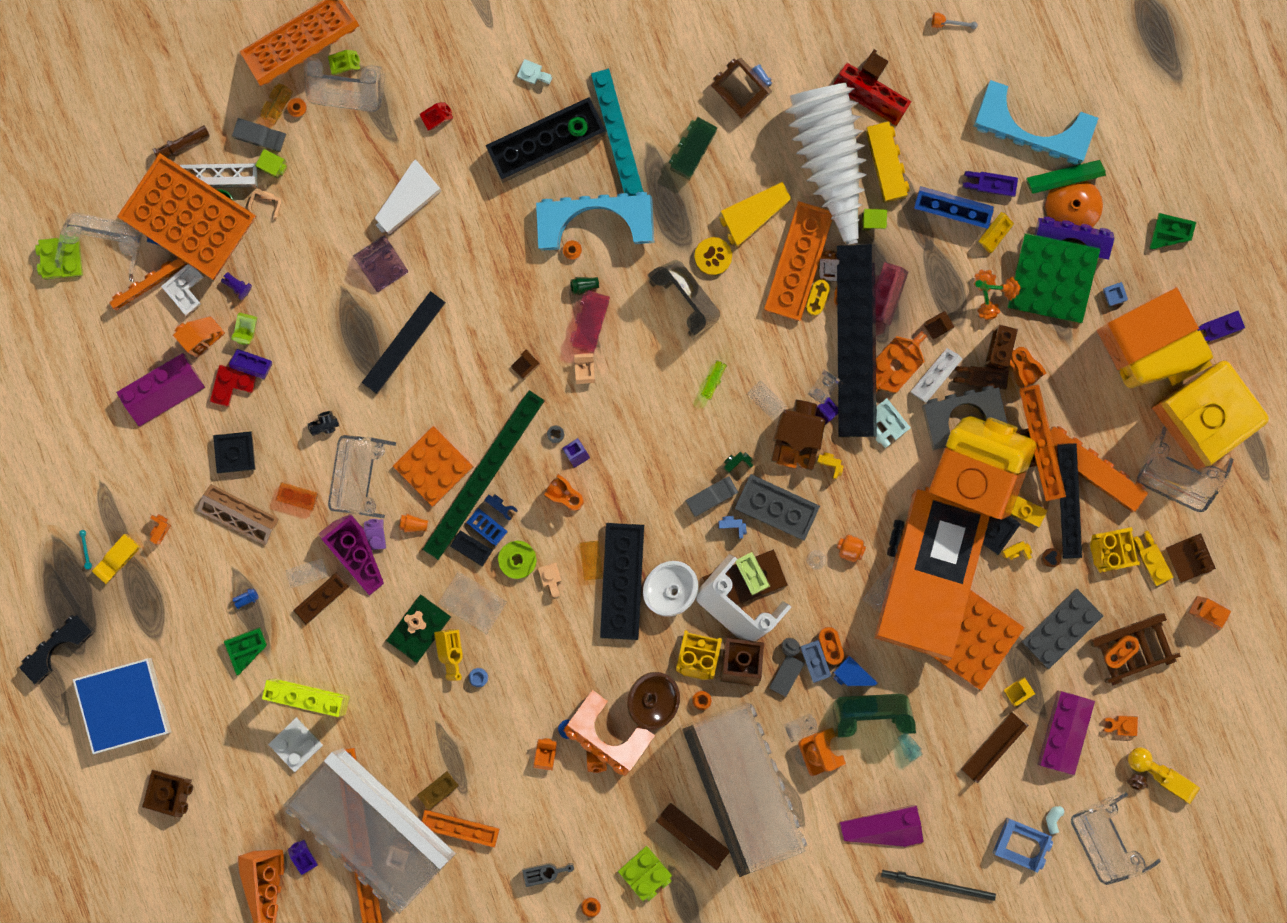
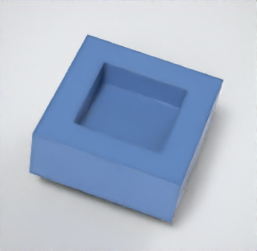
[1103,282,1128,307]

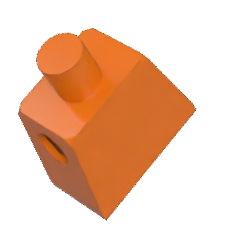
[1188,596,1231,630]

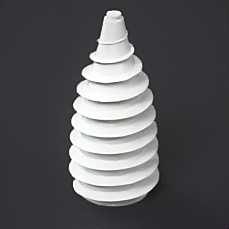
[785,83,867,245]

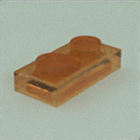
[276,482,319,511]

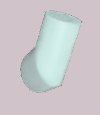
[1046,806,1064,835]

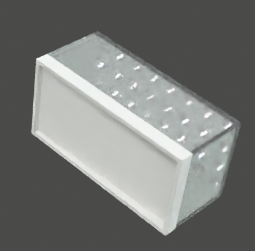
[284,748,456,913]

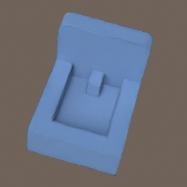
[718,516,747,539]

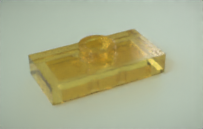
[580,540,603,581]

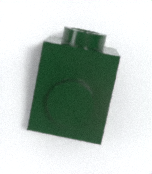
[723,451,753,474]

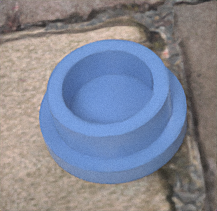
[469,668,488,687]

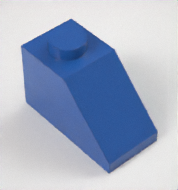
[833,656,877,686]

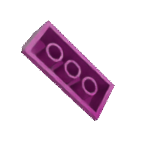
[116,353,205,427]
[1037,691,1095,775]

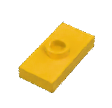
[978,212,1014,254]
[1011,496,1048,528]

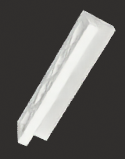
[180,163,257,188]

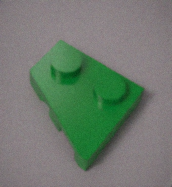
[1149,213,1196,249]
[224,627,267,675]

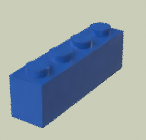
[914,186,994,229]

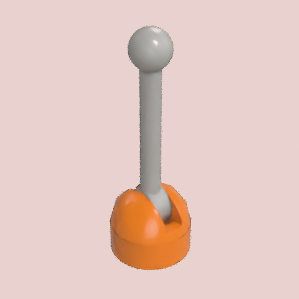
[931,12,978,29]

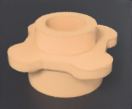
[404,611,426,633]

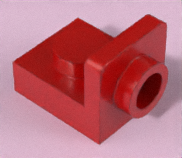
[419,102,453,131]

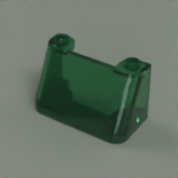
[833,694,916,738]

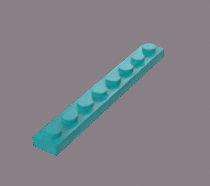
[591,68,644,196]

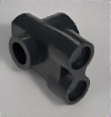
[307,411,339,436]

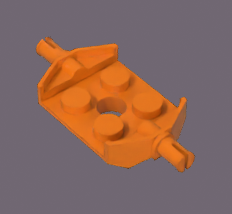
[876,331,927,393]

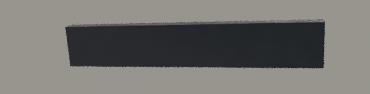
[362,291,446,394]
[1057,443,1082,559]

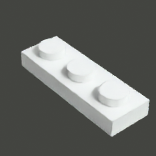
[911,348,962,403]

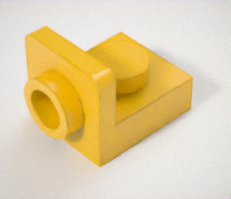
[1001,541,1033,560]

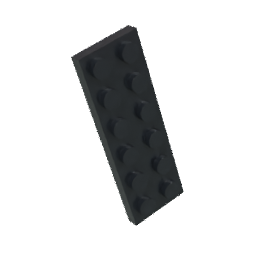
[600,523,644,640]

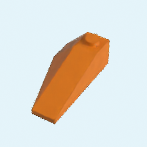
[238,849,285,923]

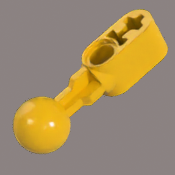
[1128,747,1201,804]

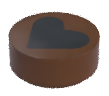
[1041,548,1061,568]

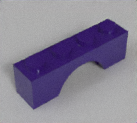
[1034,217,1115,260]

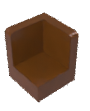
[861,49,888,80]
[923,311,954,340]
[511,349,540,380]

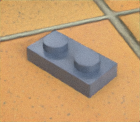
[800,640,832,683]

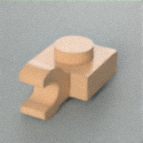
[538,563,562,598]

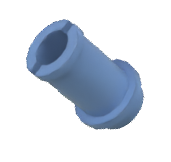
[752,64,772,87]

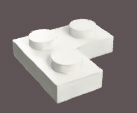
[161,264,204,316]

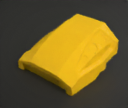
[1090,527,1140,573]
[676,630,722,680]

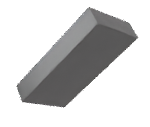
[769,656,804,697]

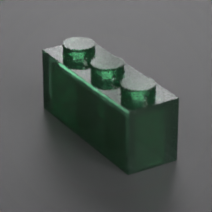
[669,117,718,180]

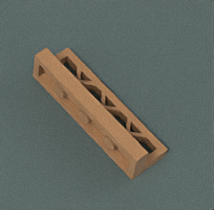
[197,484,279,545]

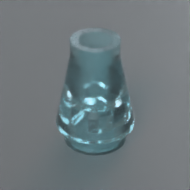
[897,732,923,762]

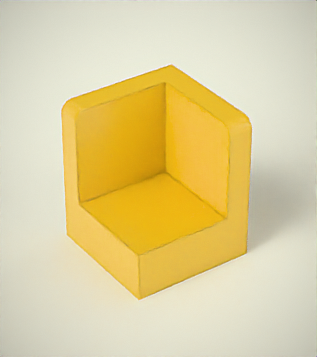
[1004,677,1035,706]

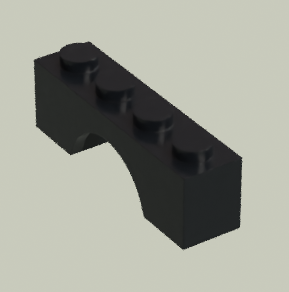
[19,615,96,684]

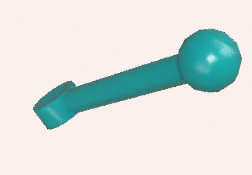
[79,530,92,569]

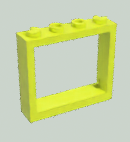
[262,679,350,717]

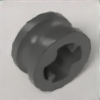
[547,425,565,443]

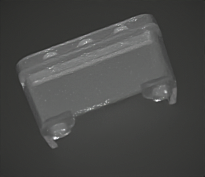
[55,213,143,282]
[1137,426,1234,512]
[328,435,396,518]
[1071,792,1161,885]

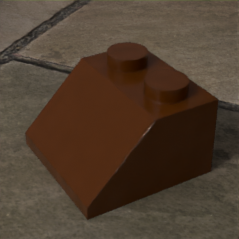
[720,638,764,686]

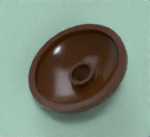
[627,672,680,730]

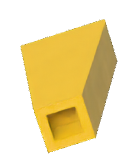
[719,182,791,248]

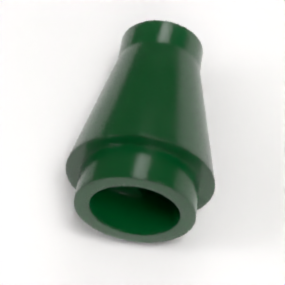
[570,277,599,296]

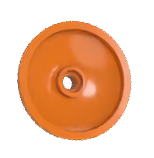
[1045,181,1103,228]

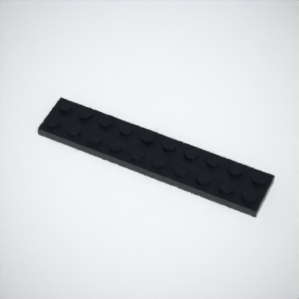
[837,244,877,437]

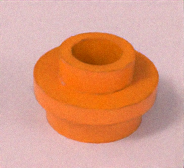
[287,98,307,117]
[563,240,582,260]
[692,691,712,710]
[581,897,601,917]

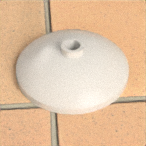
[643,561,698,617]

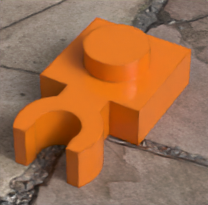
[776,445,810,469]
[1103,716,1138,736]

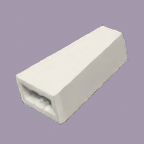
[375,159,441,235]

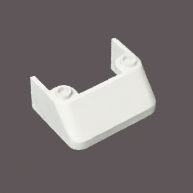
[696,554,791,641]

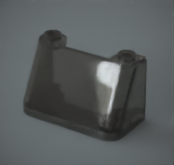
[647,260,720,340]

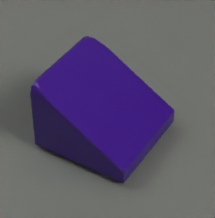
[815,397,838,425]
[562,438,590,468]

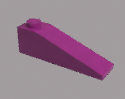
[840,804,924,847]

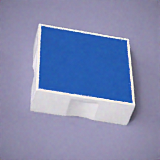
[73,658,171,754]

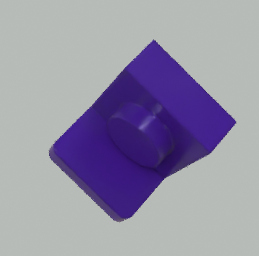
[288,840,318,875]

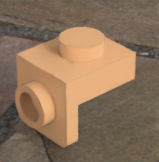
[574,353,595,384]

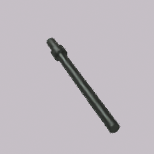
[881,870,996,901]

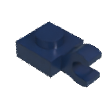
[485,494,518,521]

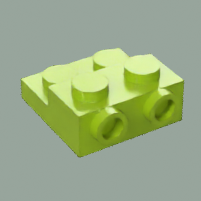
[35,237,83,280]
[618,845,672,901]

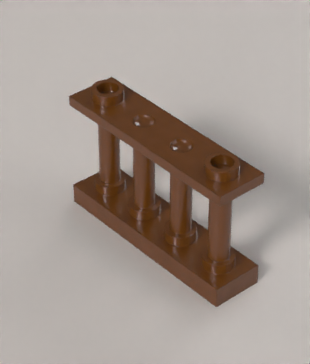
[1089,613,1181,686]

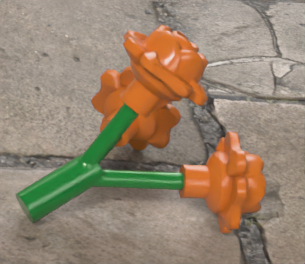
[974,269,1020,320]

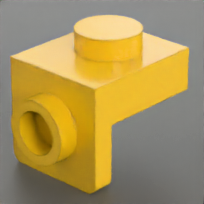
[816,452,844,479]

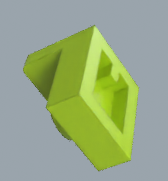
[328,50,360,75]

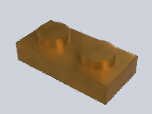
[417,771,459,810]

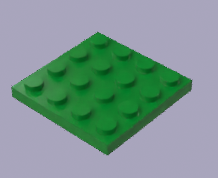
[1007,233,1100,323]

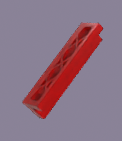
[833,62,912,126]

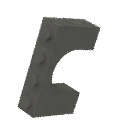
[922,385,1007,450]

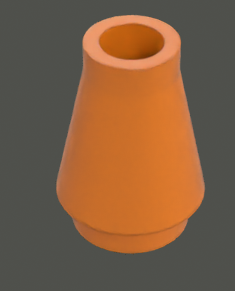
[399,513,428,532]

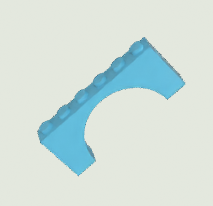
[973,80,1099,165]
[536,192,655,251]

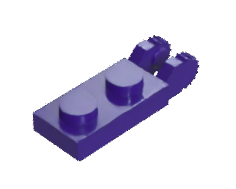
[962,171,1018,197]
[1197,310,1245,342]

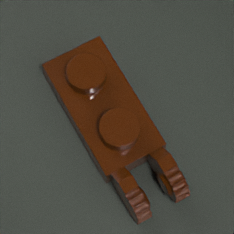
[953,366,1009,390]

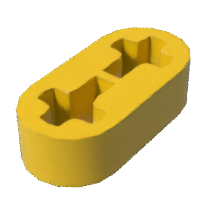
[806,280,830,316]

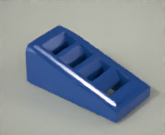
[466,508,508,546]

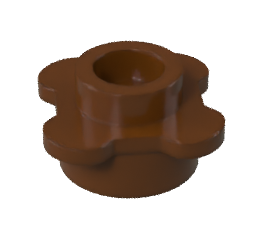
[1127,774,1148,791]

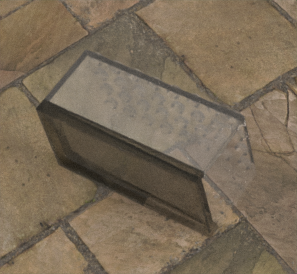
[681,701,808,877]

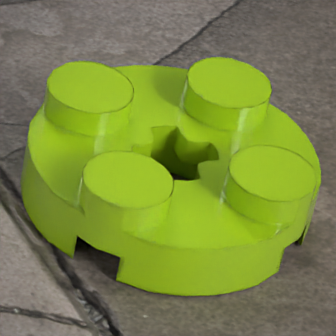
[498,540,537,579]

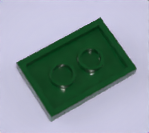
[386,594,451,663]

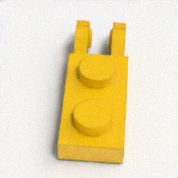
[1133,530,1174,586]

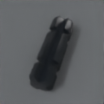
[887,519,905,557]

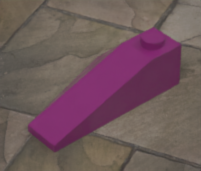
[318,514,384,595]

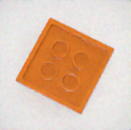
[393,426,474,507]

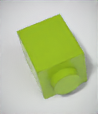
[255,149,287,179]

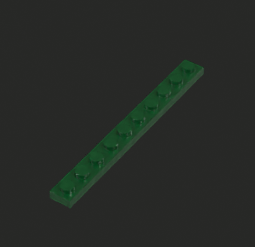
[422,390,545,560]

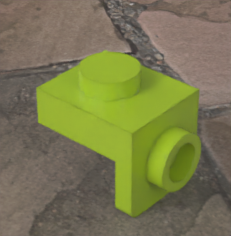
[231,312,257,345]

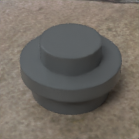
[781,638,800,656]

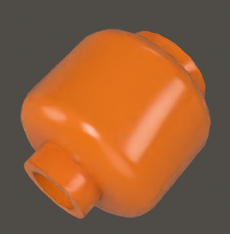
[836,534,866,562]

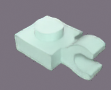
[517,59,552,85]

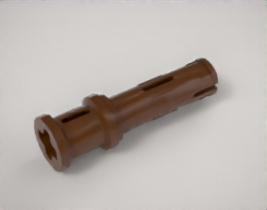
[152,125,210,158]

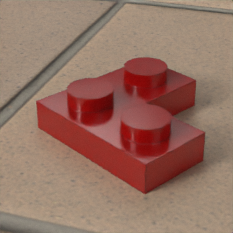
[210,365,257,407]

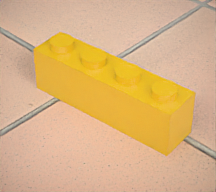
[865,121,910,203]

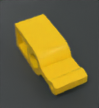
[92,534,141,584]
[434,629,463,681]

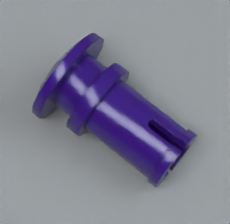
[221,272,252,300]

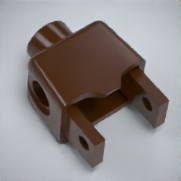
[771,399,825,471]

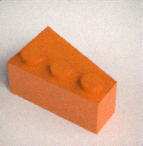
[173,316,225,358]

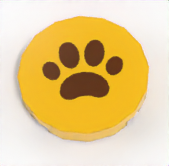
[694,237,732,275]

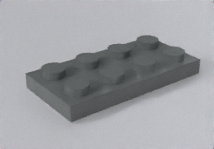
[735,474,820,541]
[1021,588,1103,669]

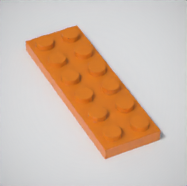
[764,201,832,322]

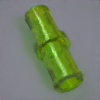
[700,360,727,400]

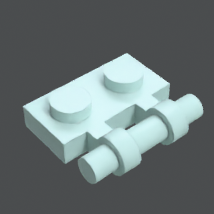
[875,398,911,448]

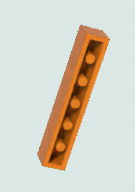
[1050,426,1148,512]

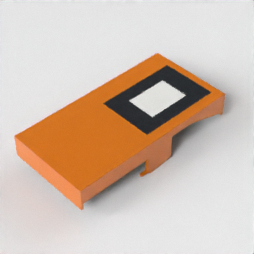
[874,486,990,661]

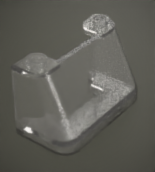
[304,57,385,112]

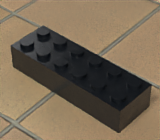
[485,97,606,183]

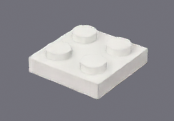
[268,717,323,772]

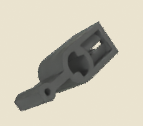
[232,118,286,152]
[685,476,738,517]
[522,863,574,887]

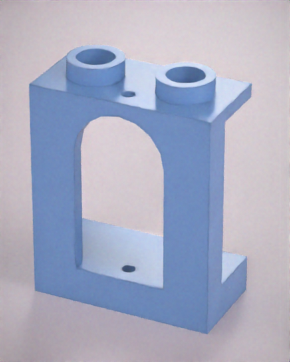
[993,818,1053,873]

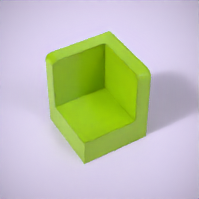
[862,209,887,231]

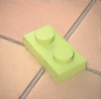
[735,552,770,595]

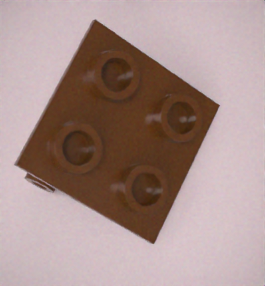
[1166,533,1216,583]

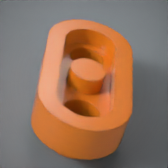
[819,627,844,665]
[1104,635,1139,668]

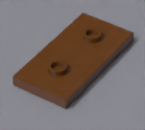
[702,549,788,605]

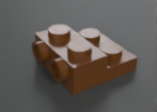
[142,770,193,817]

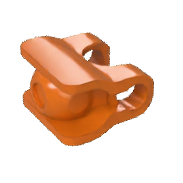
[1009,347,1046,388]
[544,474,584,511]
[798,728,846,776]

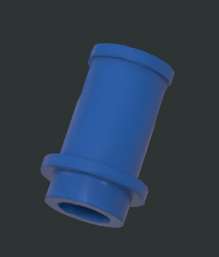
[233,588,259,609]

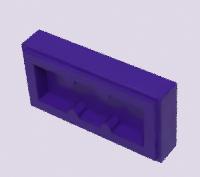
[229,349,273,380]

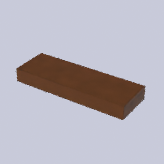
[293,572,350,625]

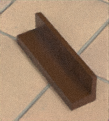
[961,712,1029,783]
[656,803,730,871]

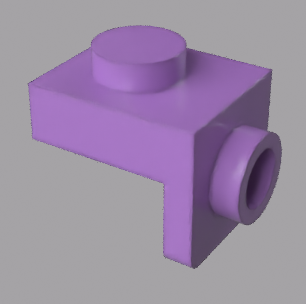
[364,519,386,550]

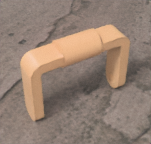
[247,191,282,219]

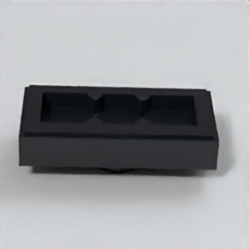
[450,530,493,567]

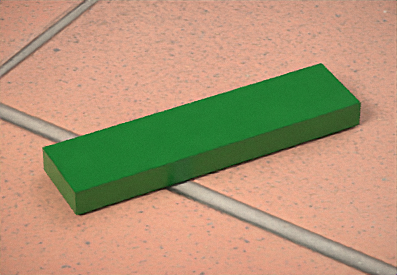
[1026,160,1106,194]

